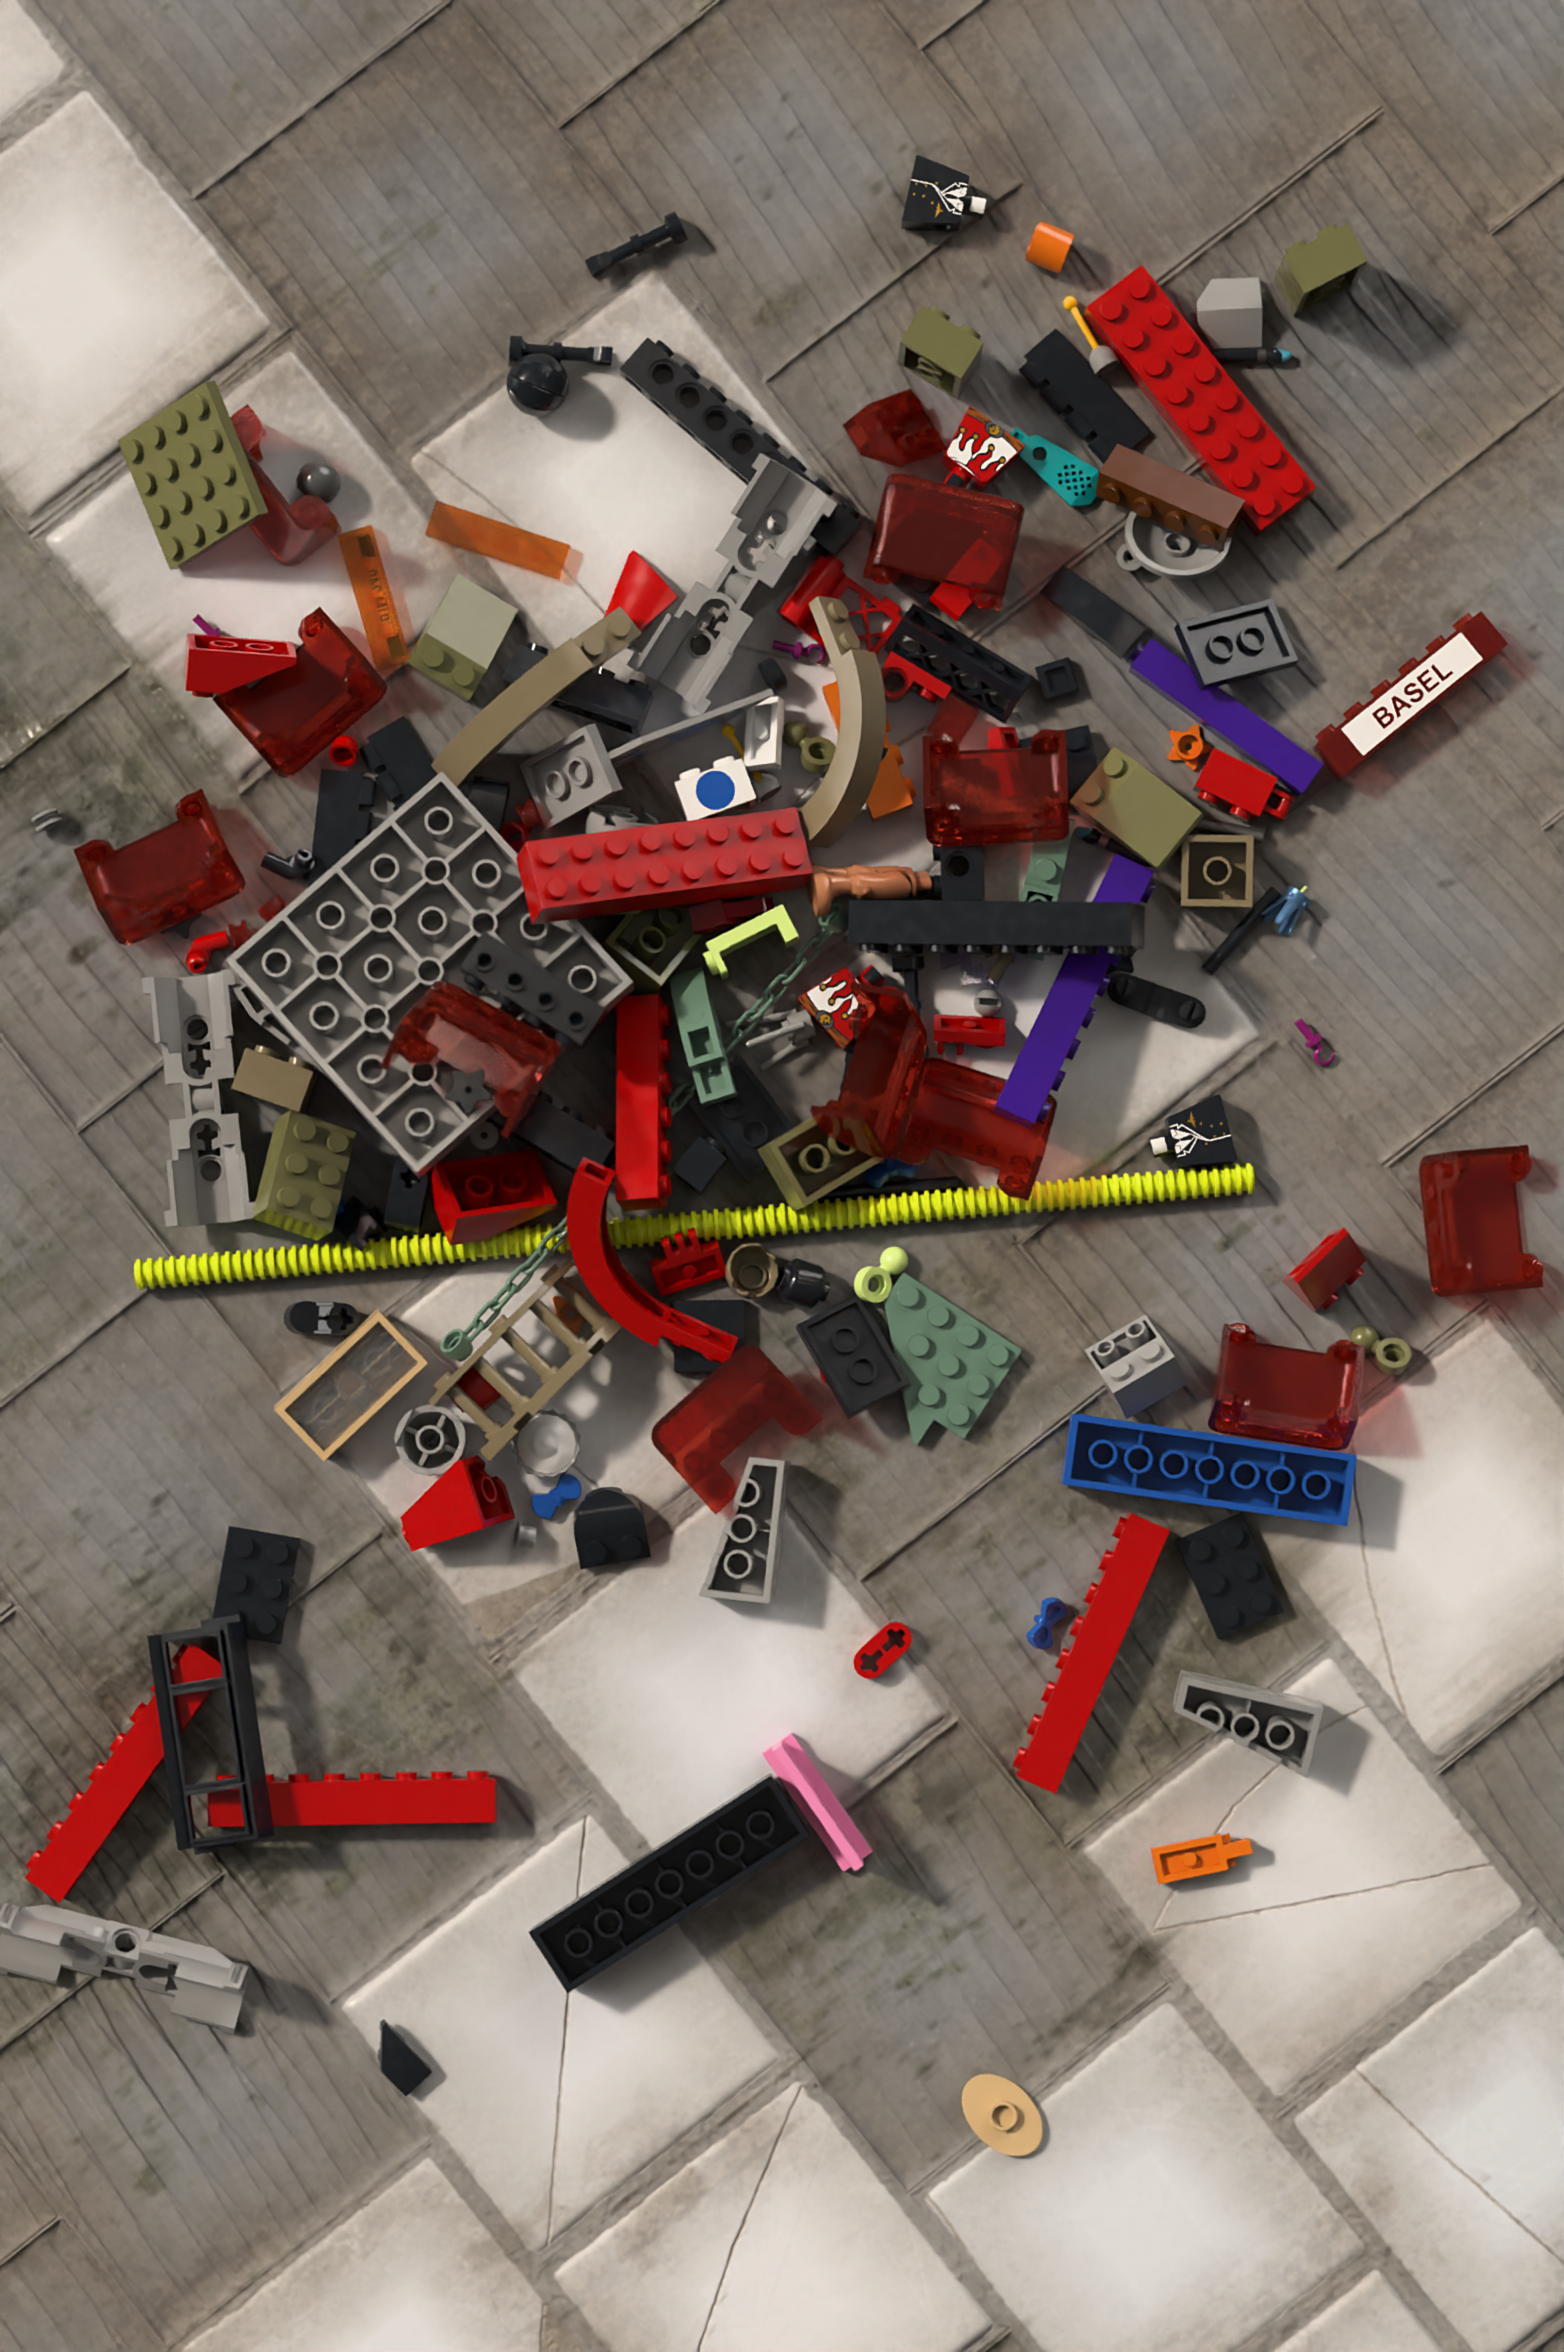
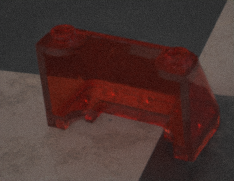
[231,404,342,566]
[863,473,1025,611]
[212,607,387,778]
[922,729,1070,847]
[73,789,246,945]
[1419,1145,1543,1297]
[1208,1323,1365,1451]

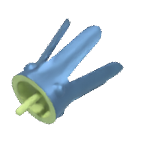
[1261,886,1311,937]

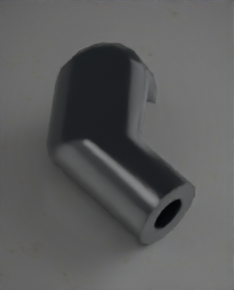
[261,848,315,880]

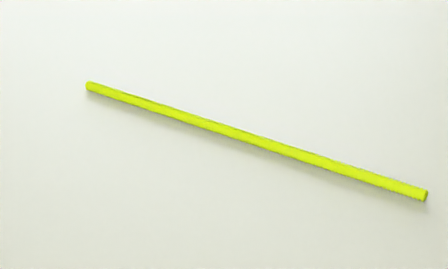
[134,1163,1255,1290]

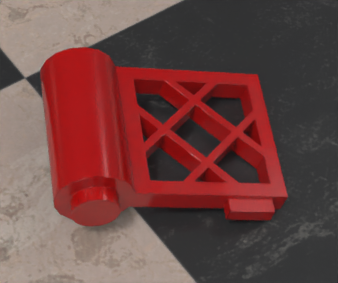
[776,553,902,655]

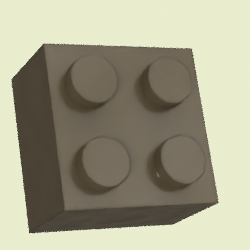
[1181,835,1254,907]
[231,1045,320,1114]

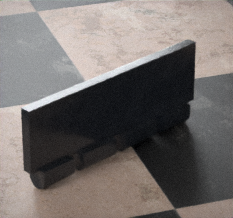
[1019,328,1150,464]
[359,716,438,811]
[308,769,377,887]

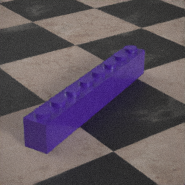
[992,853,1156,1130]

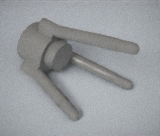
[725,1008,816,1071]

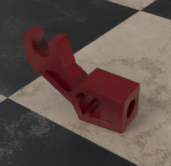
[688,897,775,935]

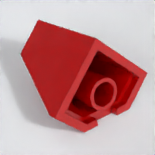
[400,1455,515,1551]

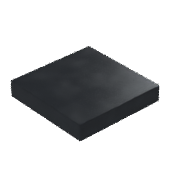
[673,1300,746,1372]

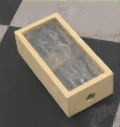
[274,1308,428,1462]

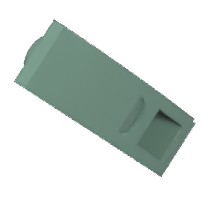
[1019,812,1075,961]
[669,966,738,1107]

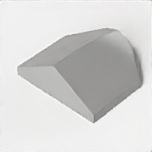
[1196,277,1262,350]

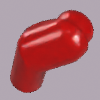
[185,930,231,974]

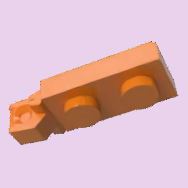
[1150,1833,1253,1884]

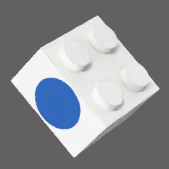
[674,756,757,821]

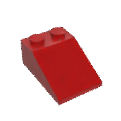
[184,633,297,698]
[427,1150,557,1245]
[1282,1227,1366,1311]

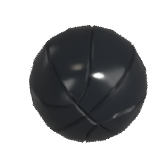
[506,353,569,416]

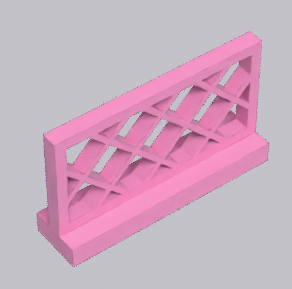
[762,1733,873,1872]

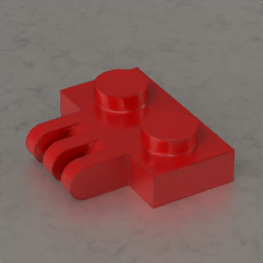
[649,1228,725,1297]

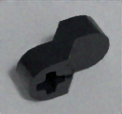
[284,1301,359,1336]

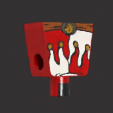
[942,405,1025,497]
[798,965,885,1051]

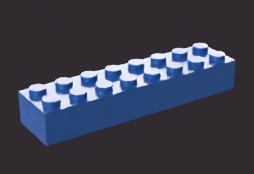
[1060,1413,1357,1526]

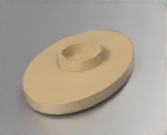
[961,2074,1043,2156]

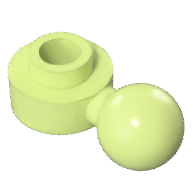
[854,1246,908,1303]

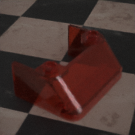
[380,981,561,1138]
[810,982,927,1159]

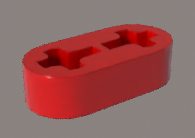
[853,1622,912,1679]

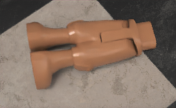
[806,865,931,917]

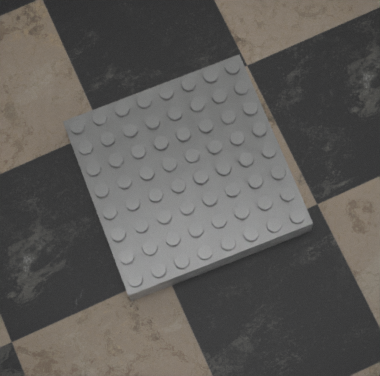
[225,771,634,1179]

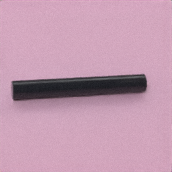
[1201,887,1282,976]

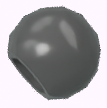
[296,461,341,505]

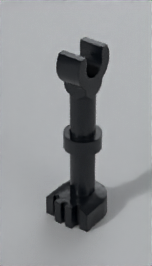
[585,211,688,277]
[509,335,613,367]
[892,956,929,1061]

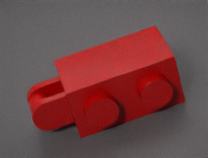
[1193,748,1295,822]

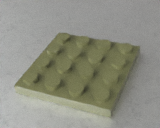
[118,381,269,570]

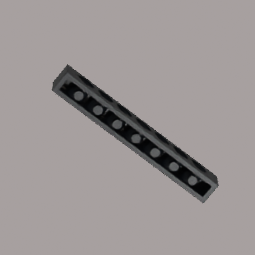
[620,337,861,557]

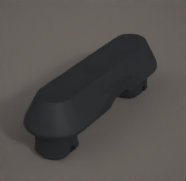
[1107,973,1206,1029]

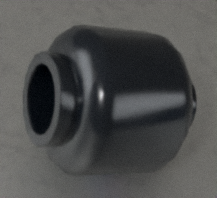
[775,1258,830,1310]

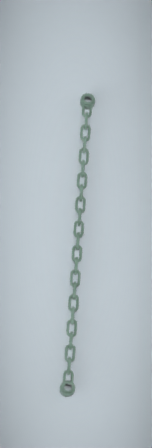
[440,903,849,1361]

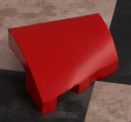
[604,550,679,634]

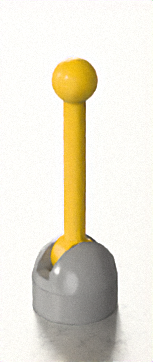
[1063,296,1120,376]
[721,724,782,803]

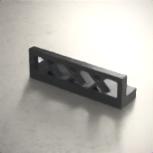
[885,603,1034,724]

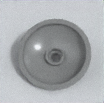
[1125,511,1231,580]

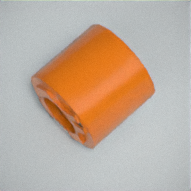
[1025,221,1075,274]

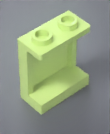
[703,904,799,980]

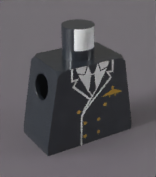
[901,155,987,232]
[1149,1095,1237,1167]

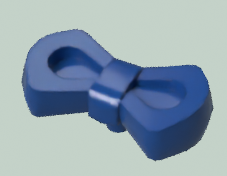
[865,1153,918,1189]
[531,1473,582,1519]
[1027,1597,1068,1649]

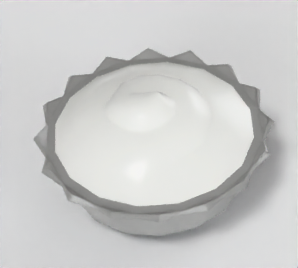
[512,1409,581,1479]

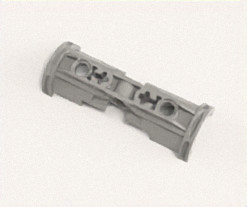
[627,453,838,714]
[142,969,255,1227]
[0,1902,250,2035]

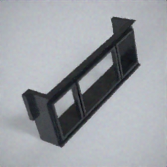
[147,1614,274,1855]

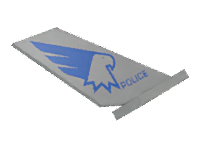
[519,689,774,830]

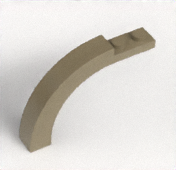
[797,596,886,848]
[431,606,642,789]

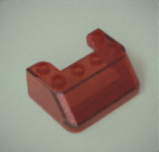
[891,1057,1057,1201]
[651,1346,823,1515]

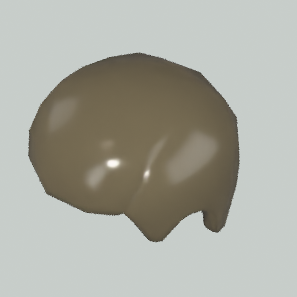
[725,1243,779,1300]

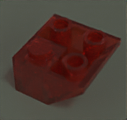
[843,388,947,468]

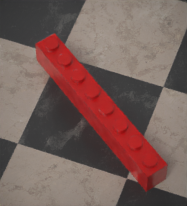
[1012,1512,1170,1794]
[25,1641,223,1903]
[207,1770,497,1827]

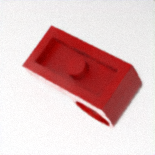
[881,651,952,705]

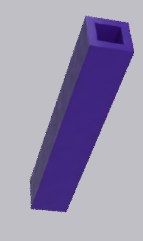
[1128,638,1324,797]

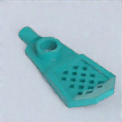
[1011,427,1099,507]

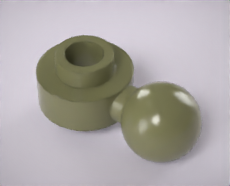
[782,720,836,774]
[1350,1325,1411,1375]

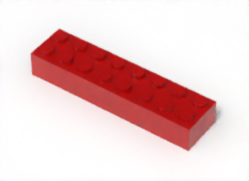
[1083,265,1317,538]
[516,807,813,925]

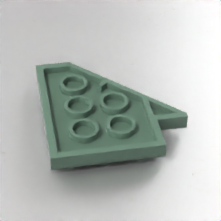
[883,1272,1022,1445]

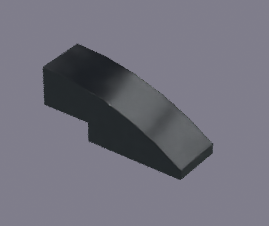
[1040,565,1146,659]

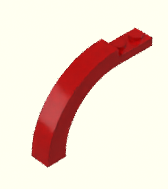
[567,1157,738,1364]

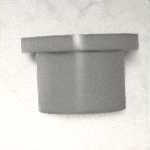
[1116,543,1141,571]
[513,1521,536,1550]

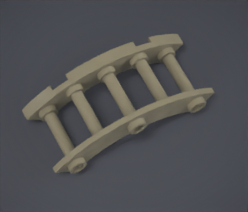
[428,1259,623,1461]

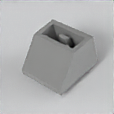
[1084,1314,1188,1419]

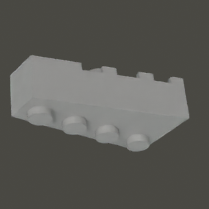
[699,1457,790,1604]
[1173,1669,1323,1778]

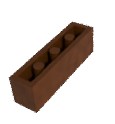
[1095,444,1245,551]

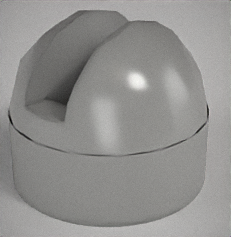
[974,989,1002,1017]

